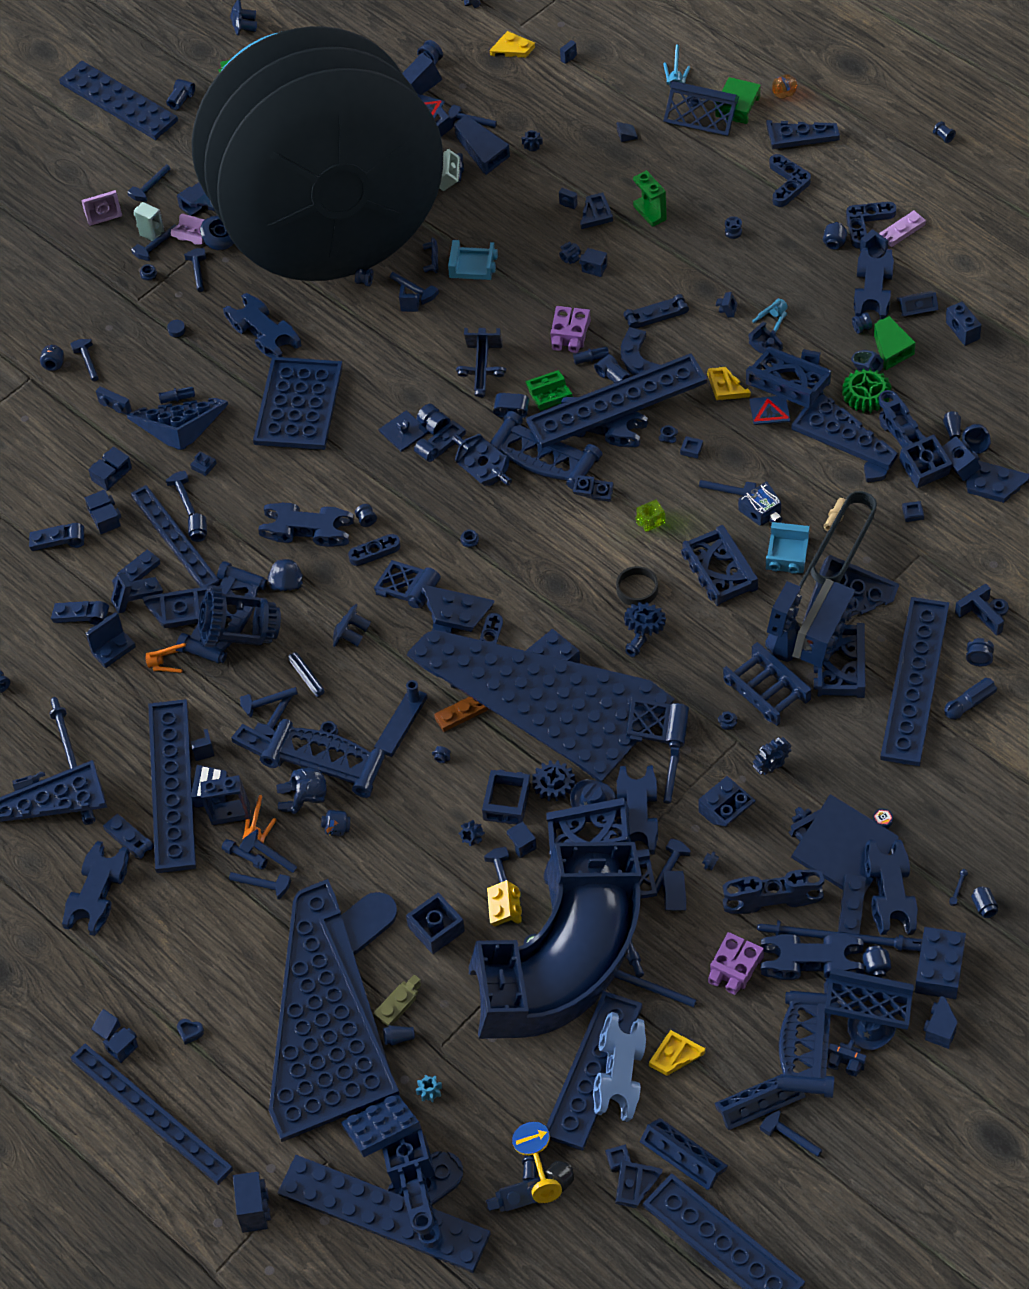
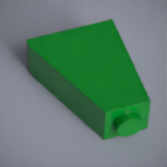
[874,316,916,370]

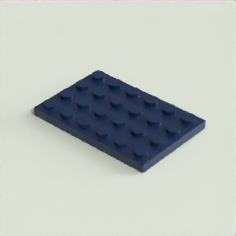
[253,357,343,450]

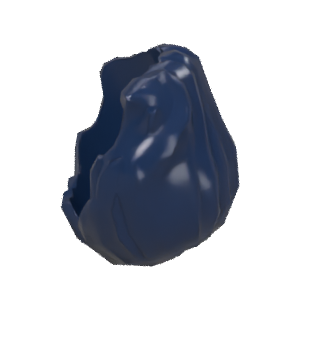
[267,559,303,591]

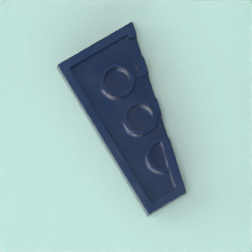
[766,120,840,149]

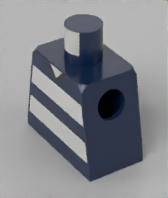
[191,765,228,807]

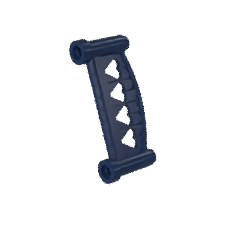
[490,411,602,489]
[176,561,268,663]
[260,719,385,798]
[777,990,841,1098]

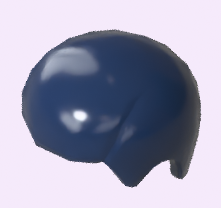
[962,424,991,454]

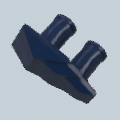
[230,0,257,36]
[333,604,371,647]

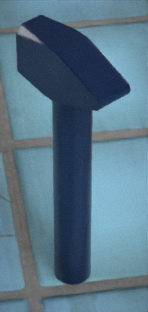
[449,105,497,128]
[127,164,171,202]
[131,224,177,261]
[184,248,206,292]
[390,272,439,305]
[70,339,99,381]
[166,471,195,517]
[699,480,757,496]
[240,687,298,718]
[254,696,293,739]
[663,747,680,804]
[239,829,297,873]
[655,838,690,893]
[484,847,509,883]
[229,872,291,900]
[760,1110,822,1157]

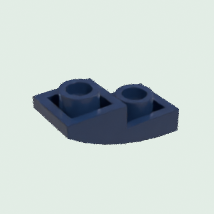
[573,475,614,502]
[663,871,686,911]

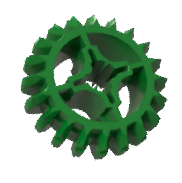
[842,368,891,413]

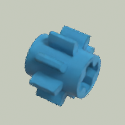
[416,1075,442,1102]

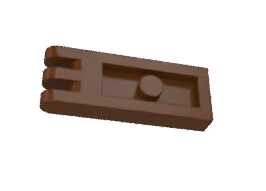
[434,697,489,732]

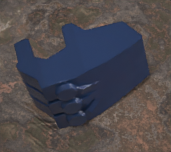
[748,321,783,354]

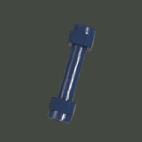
[222,839,268,870]

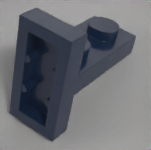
[111,573,163,613]
[955,584,1004,636]

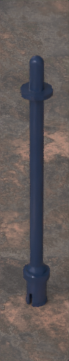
[49,697,96,825]
[757,920,922,952]

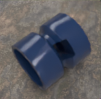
[417,403,451,436]

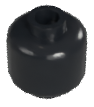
[544,1161,574,1192]

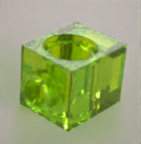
[635,499,665,532]

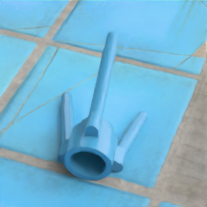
[663,44,690,86]
[752,299,788,332]

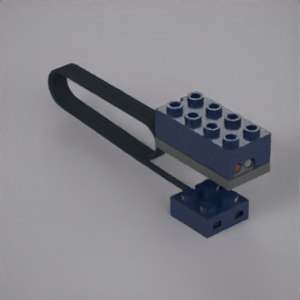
[767,491,877,668]

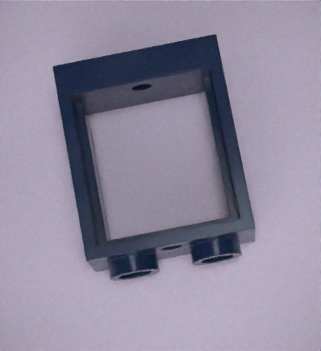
[482,770,531,825]
[200,775,251,825]

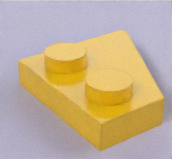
[707,367,751,400]

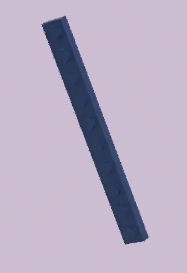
[70,1043,233,1185]

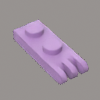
[880,211,926,247]

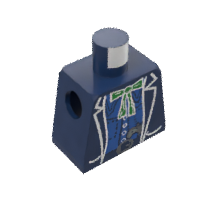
[738,481,782,526]

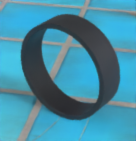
[616,566,658,606]

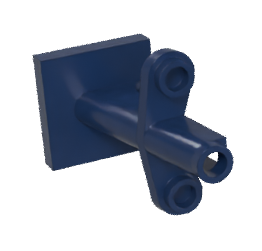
[456,328,506,398]

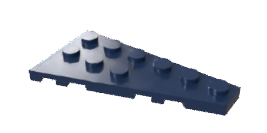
[792,391,898,470]
[0,760,108,822]

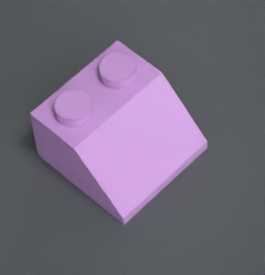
[81,190,122,226]

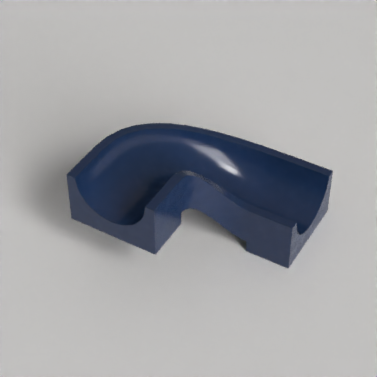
[468,842,641,1039]

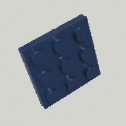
[341,1094,421,1157]

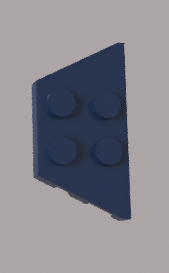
[965,461,1029,503]
[142,585,214,629]
[422,585,494,632]

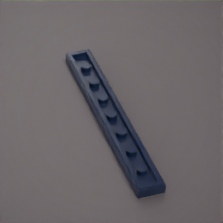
[131,485,221,588]

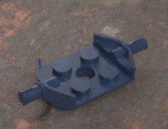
[452,433,512,486]

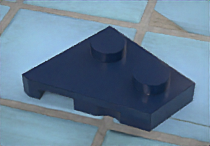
[580,193,613,229]
[615,1160,663,1208]

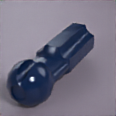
[944,678,997,720]

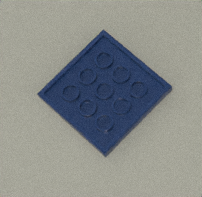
[790,794,899,894]

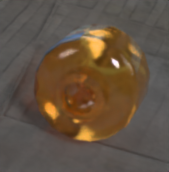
[772,74,797,99]

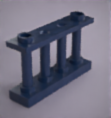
[723,642,811,726]

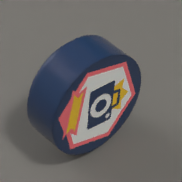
[873,808,893,829]

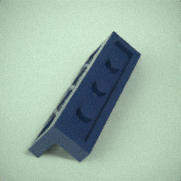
[714,1074,805,1130]
[640,1118,728,1190]

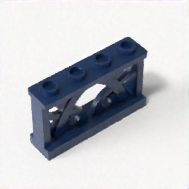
[746,347,831,408]
[681,525,758,606]
[814,623,865,698]
[546,798,631,857]

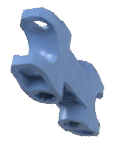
[593,1012,646,1122]

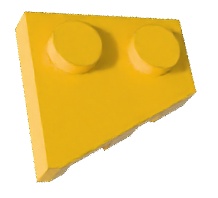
[490,31,535,58]
[649,1030,705,1076]

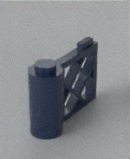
[374,560,441,608]
[626,697,689,748]

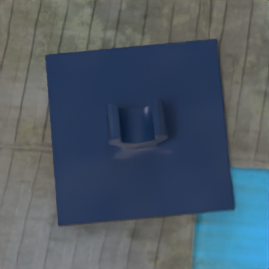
[378,410,429,452]

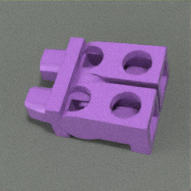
[551,306,591,353]
[708,932,764,995]

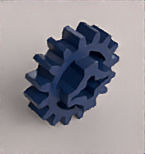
[624,602,666,636]
[753,737,792,775]
[532,760,575,801]

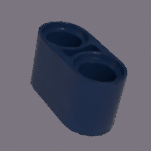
[493,393,529,418]

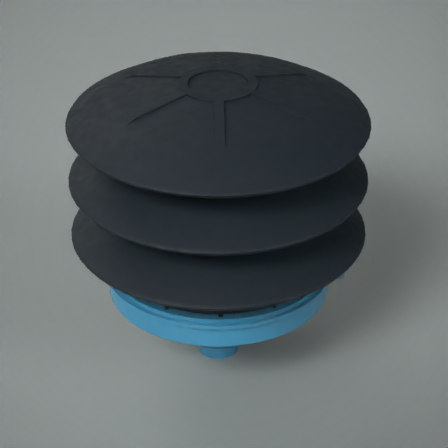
[192,26,443,281]

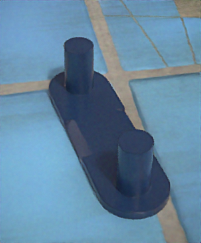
[423,237,438,273]

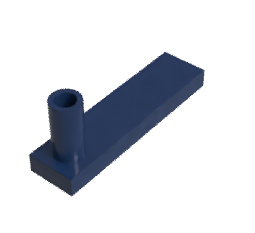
[374,680,428,757]

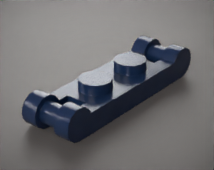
[623,294,689,329]

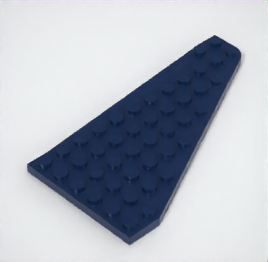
[407,631,674,782]
[269,879,399,1142]

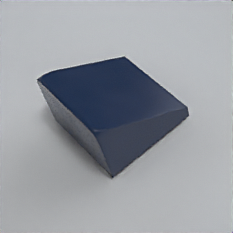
[617,122,638,142]
[92,1009,121,1040]

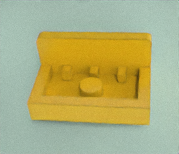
[487,880,522,927]

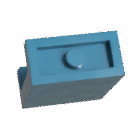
[448,240,498,280]
[766,522,810,573]

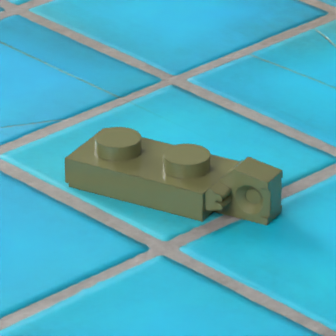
[373,975,422,1027]

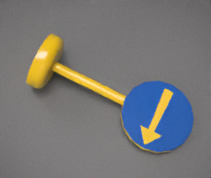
[512,1122,562,1203]

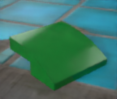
[525,370,573,411]

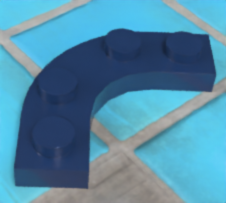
[621,327,660,375]

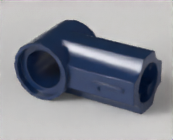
[166,79,195,110]
[594,354,630,383]

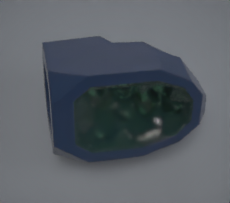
[851,350,883,372]

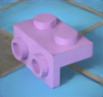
[171,214,204,245]

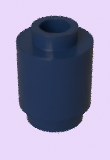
[188,513,207,542]
[971,886,998,918]

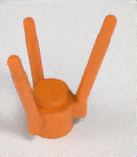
[146,643,186,673]
[242,795,276,843]

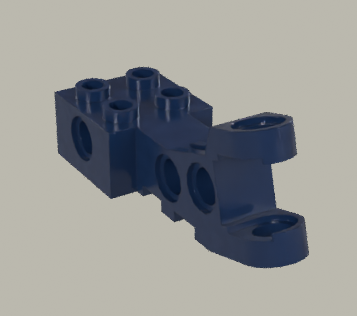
[879,390,952,488]
[382,1128,442,1248]

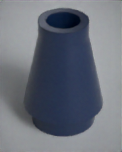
[943,411,961,440]
[383,1025,415,1046]

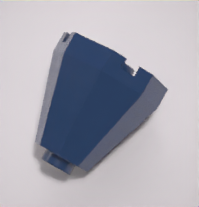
[765,618,800,662]

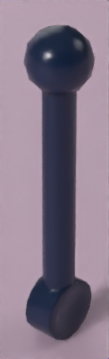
[949,869,968,906]

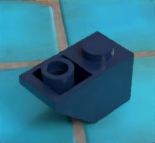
[923,996,958,1049]

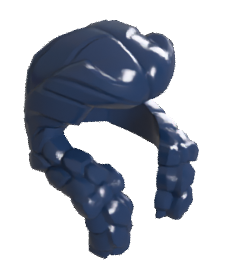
[276,767,327,814]

